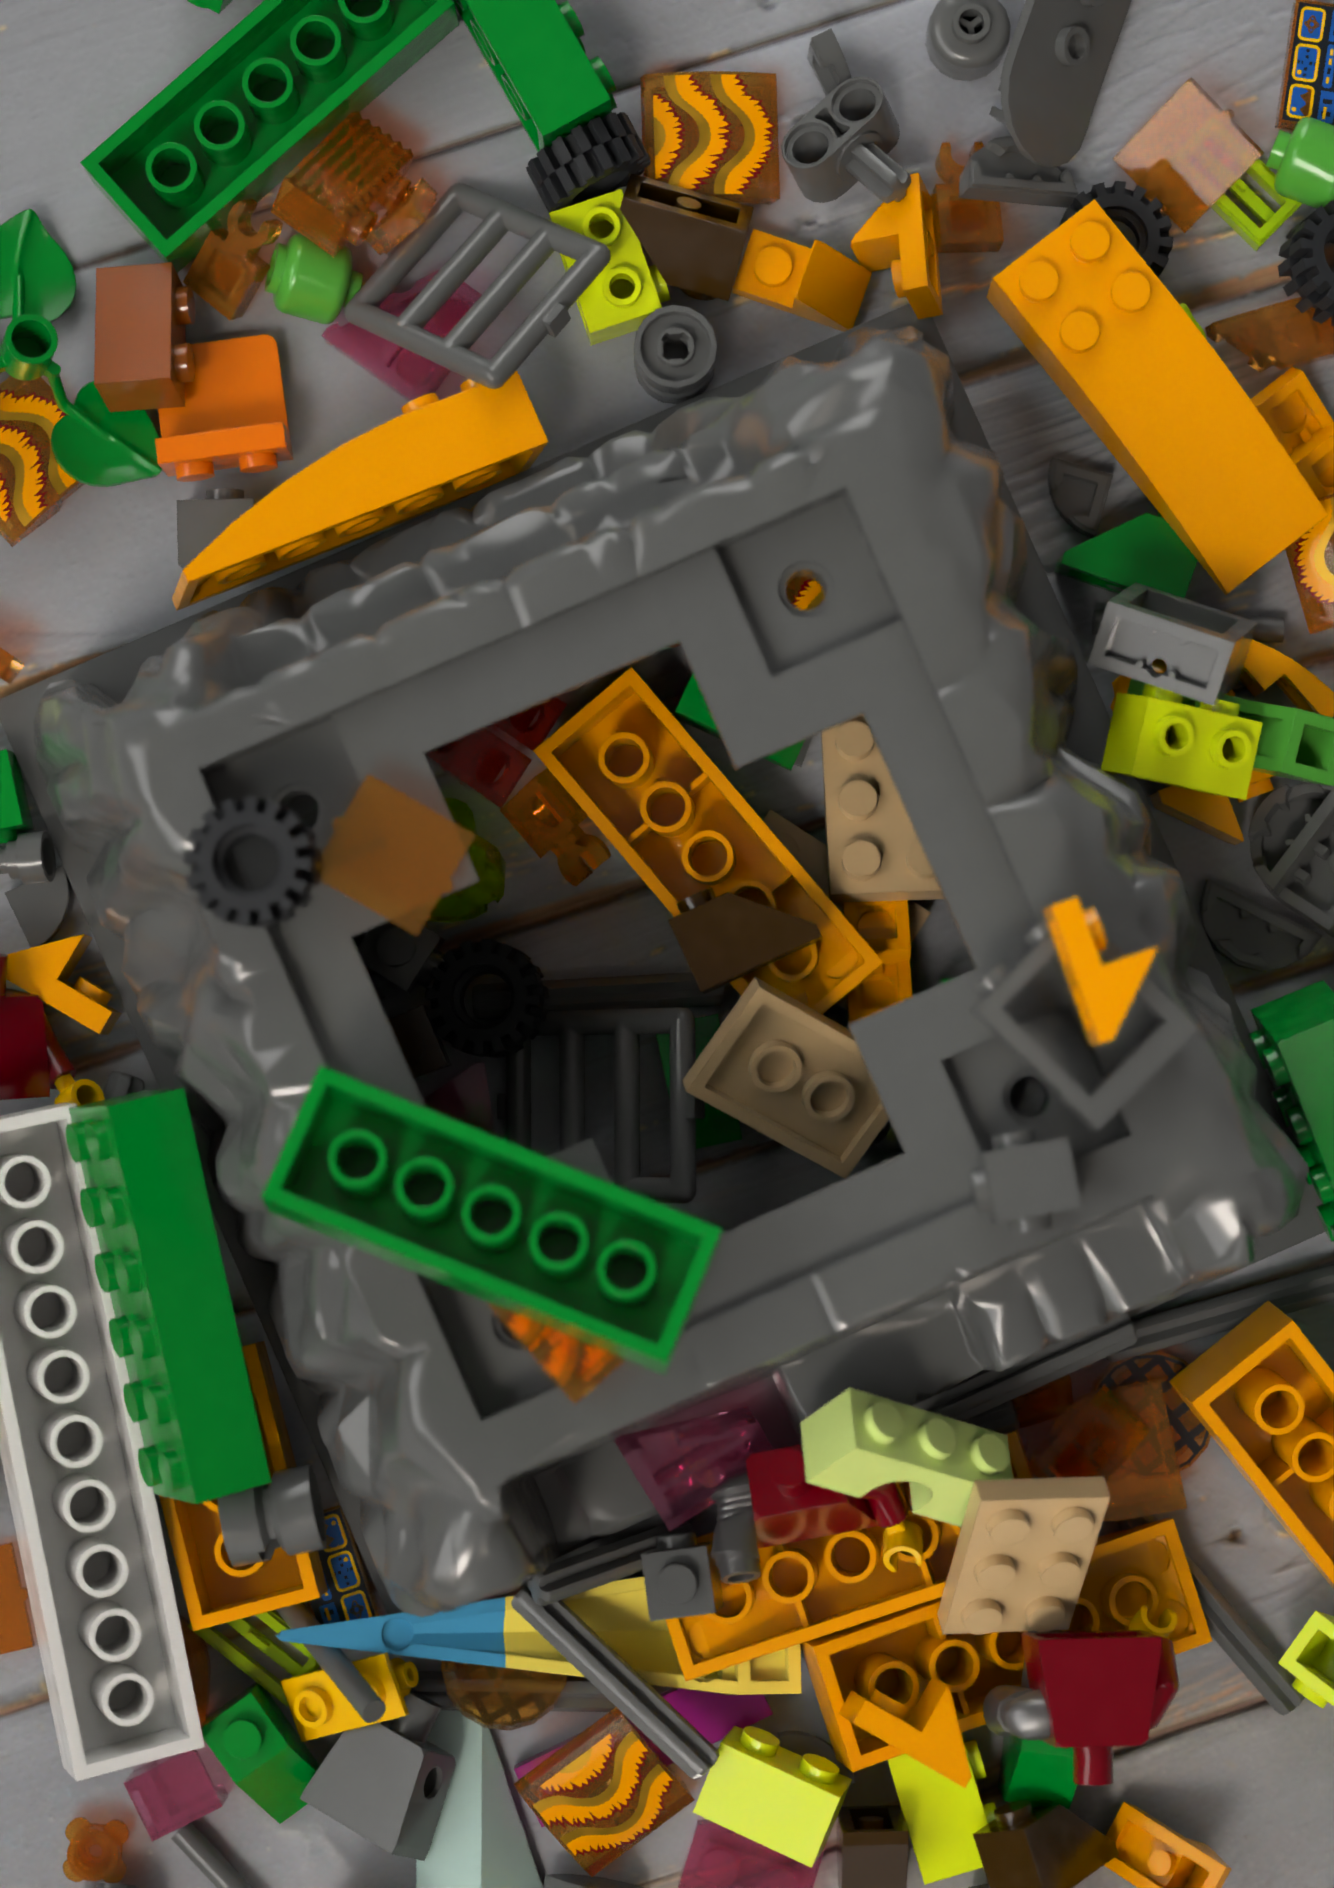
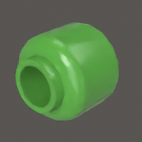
[1266,117,1334,209]
[265,233,363,324]

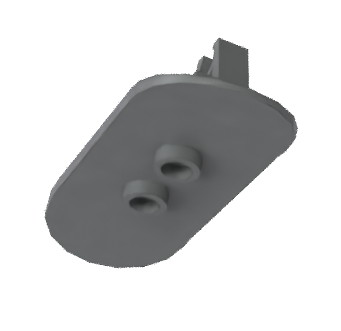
[989,0,1132,169]

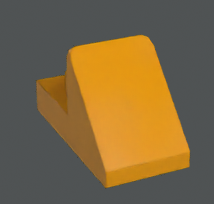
[850,172,943,320]
[732,228,872,332]
[1149,771,1275,845]
[1042,896,1157,1046]
[6,934,121,1035]
[839,1677,972,1788]
[1104,1802,1231,1888]

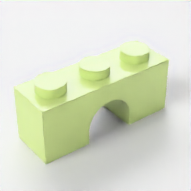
[800,1387,1013,1527]

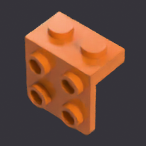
[155,334,294,482]

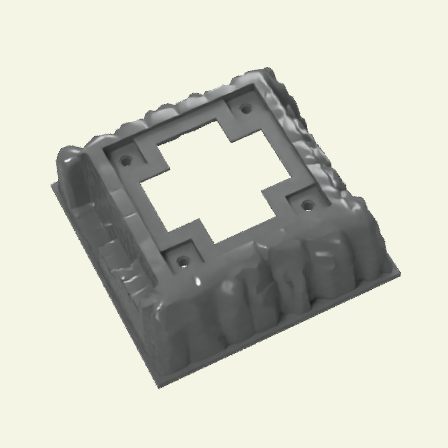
[0,303,1325,1617]

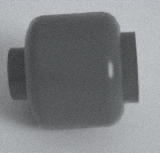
[925,0,1011,81]

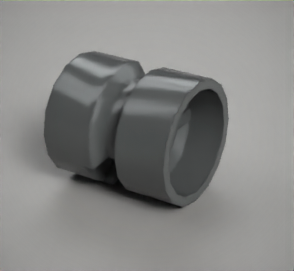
[634,305,717,404]
[217,1464,327,1567]

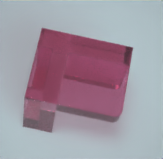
[124,1750,229,1842]

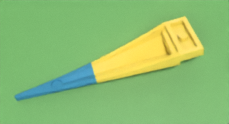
[276,1576,802,1695]

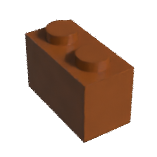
[94,262,196,412]

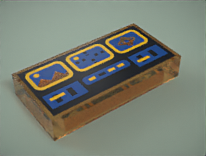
[1275,0,1334,130]
[307,1503,382,1625]

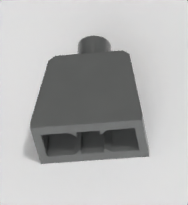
[300,1691,456,1861]

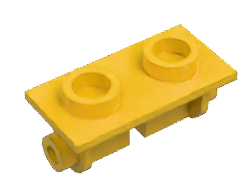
[280,1652,419,1742]

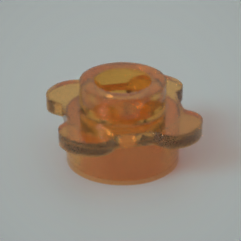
[63,1817,129,1883]

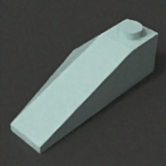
[416,1710,544,1888]

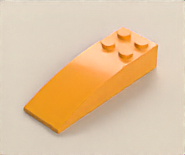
[986,199,1328,595]
[172,371,549,611]
[533,667,884,1015]
[1169,1301,1334,1589]
[665,1430,1034,1681]
[800,1517,1212,1772]

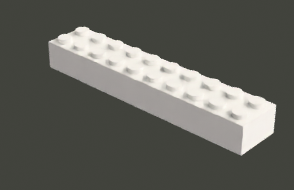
[0,1102,205,1782]

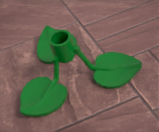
[0,209,162,487]

